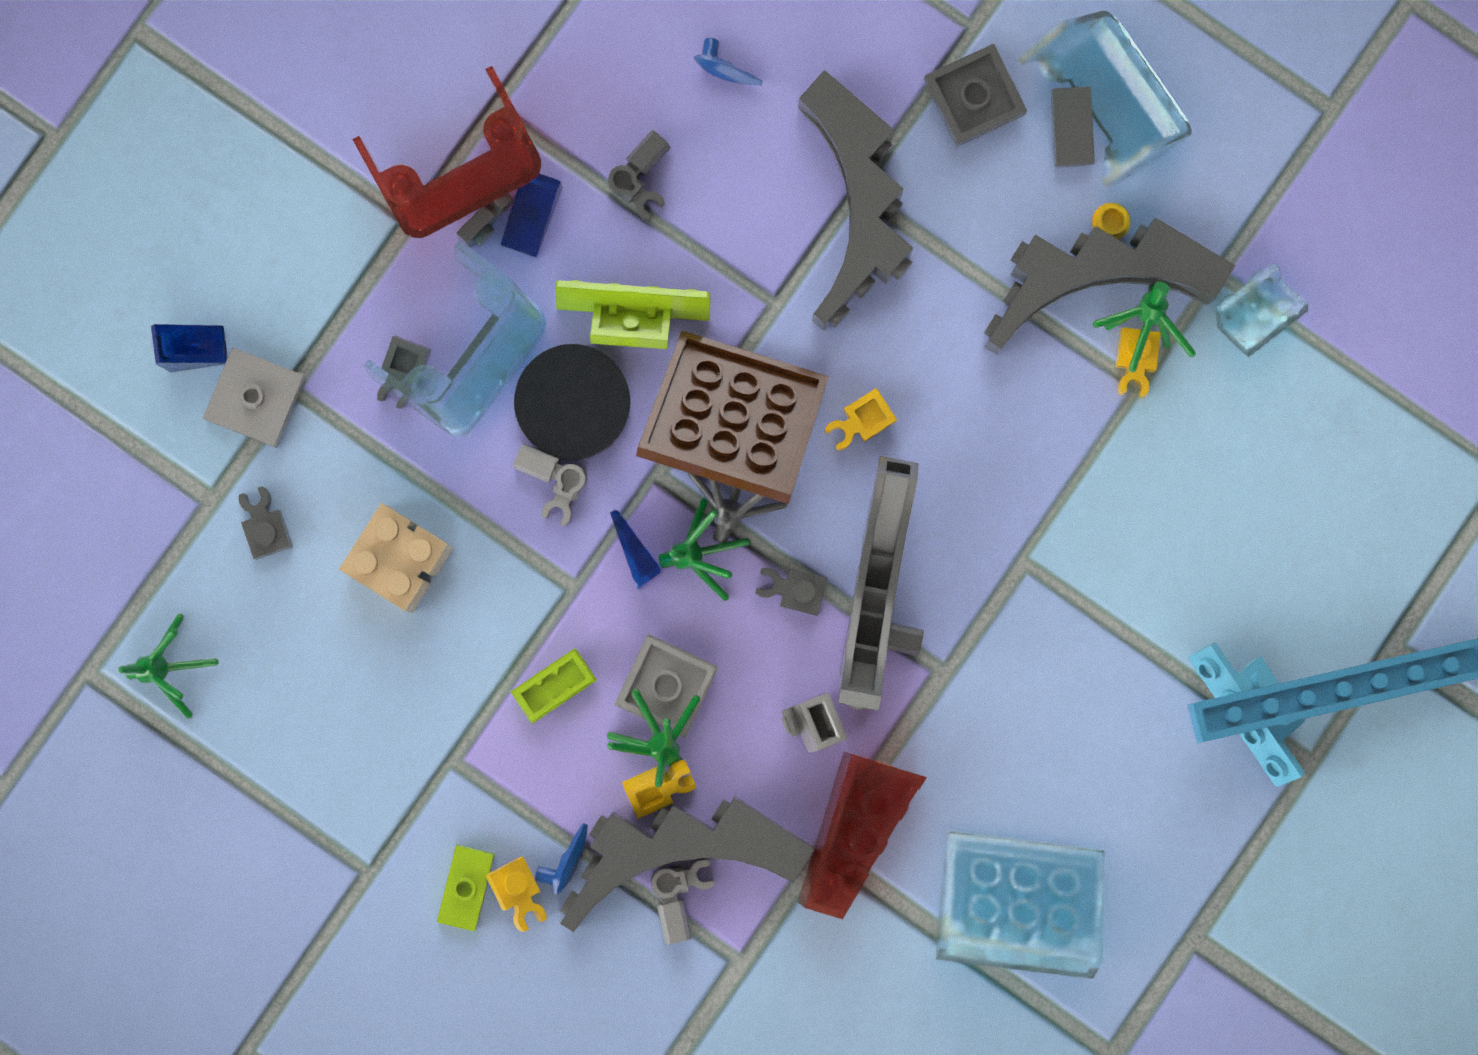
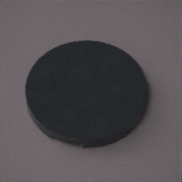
[514,344,631,460]

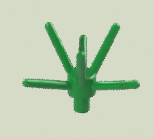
[1093,281,1196,372]
[658,498,751,601]
[118,614,219,719]
[607,689,700,787]

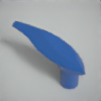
[694,38,763,86]
[535,823,588,894]

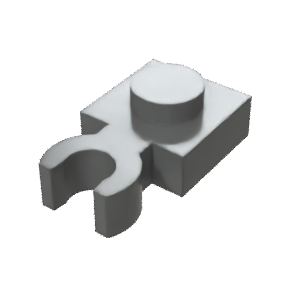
[456,187,515,249]
[377,336,432,409]
[239,486,293,560]
[755,568,827,616]

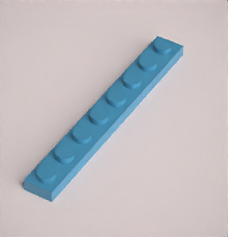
[1187,638,1478,744]

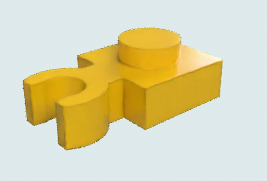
[1115,327,1161,398]
[824,388,897,451]
[622,760,697,819]
[485,856,547,932]

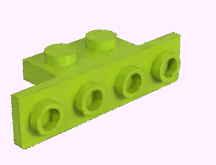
[555,280,711,349]

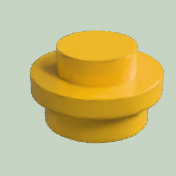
[1091,203,1131,240]

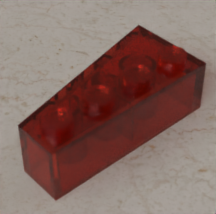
[798,751,927,920]

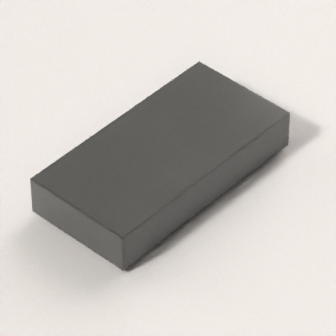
[1051,86,1095,167]

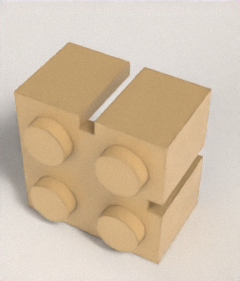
[339,503,454,613]

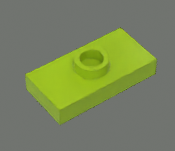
[510,648,598,724]
[437,844,495,932]

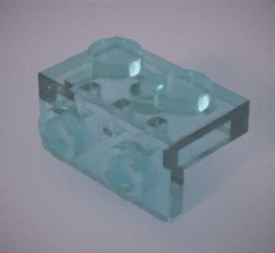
[1215,263,1309,358]

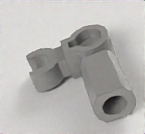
[513,444,587,526]
[651,859,715,945]

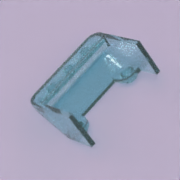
[1018,10,1192,187]
[364,241,546,437]

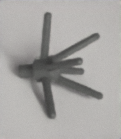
[688,473,787,543]

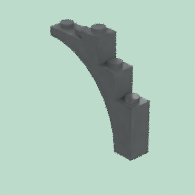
[798,70,913,331]
[983,217,1236,355]
[838,456,918,710]
[559,796,815,932]

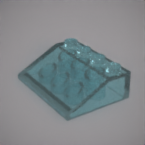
[936,831,1105,979]

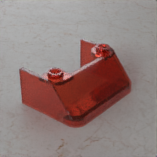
[352,66,542,238]

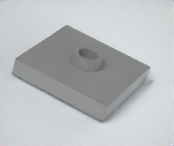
[203,347,306,448]
[614,634,718,738]

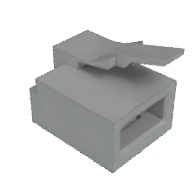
[781,693,848,753]

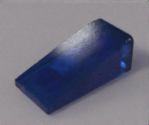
[500,169,563,258]
[610,509,663,591]

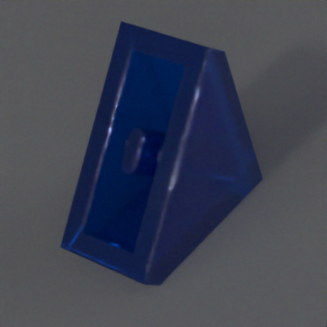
[151,324,228,373]

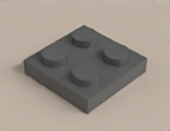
[924,43,1027,147]

